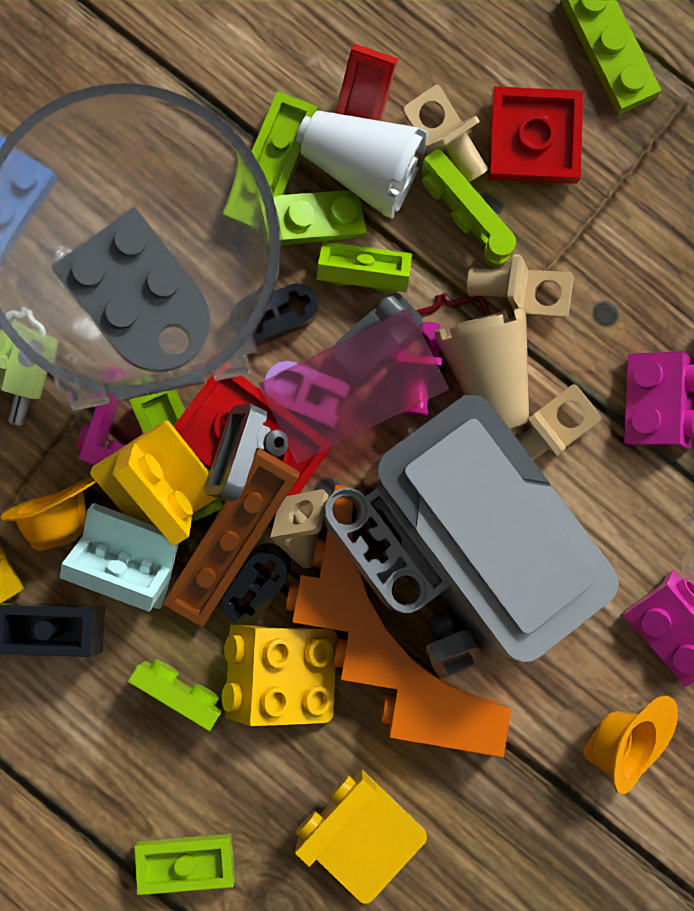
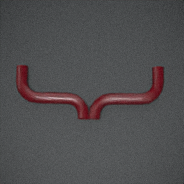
[416,293,490,315]

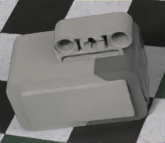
[323,395,619,662]

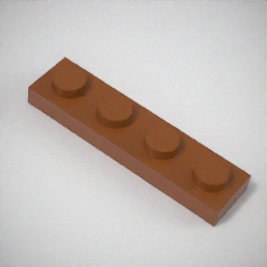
[162,448,300,627]

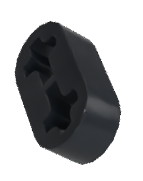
[235,283,318,345]
[222,543,291,625]

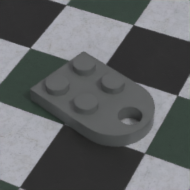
[51,206,210,373]

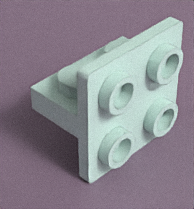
[60,503,179,612]

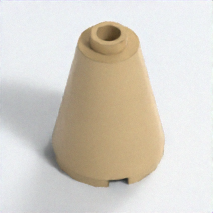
[434,307,529,435]

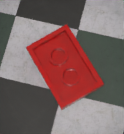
[173,361,333,518]

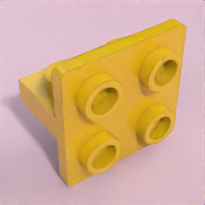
[90,420,216,546]

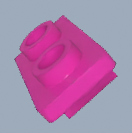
[77,371,126,465]

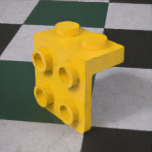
[222,624,337,726]
[295,769,427,904]

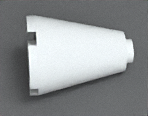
[296,110,429,219]

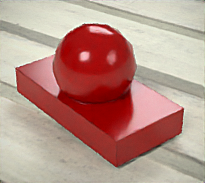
[335,44,398,121]

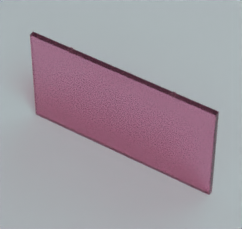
[258,308,449,463]

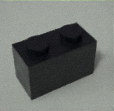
[0,602,105,657]

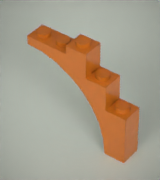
[286,485,511,757]

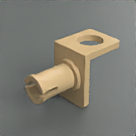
[402,85,489,182]
[467,254,574,318]
[517,384,601,461]
[252,489,328,569]

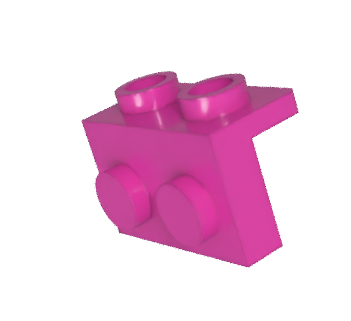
[624,351,694,449]
[623,570,694,687]

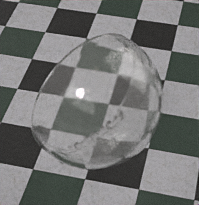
[0,83,281,411]

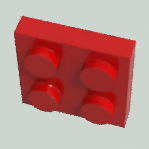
[488,86,584,184]

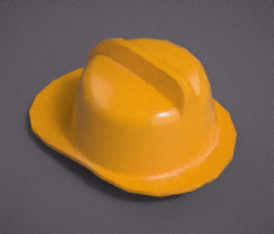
[0,476,96,551]
[583,695,678,795]

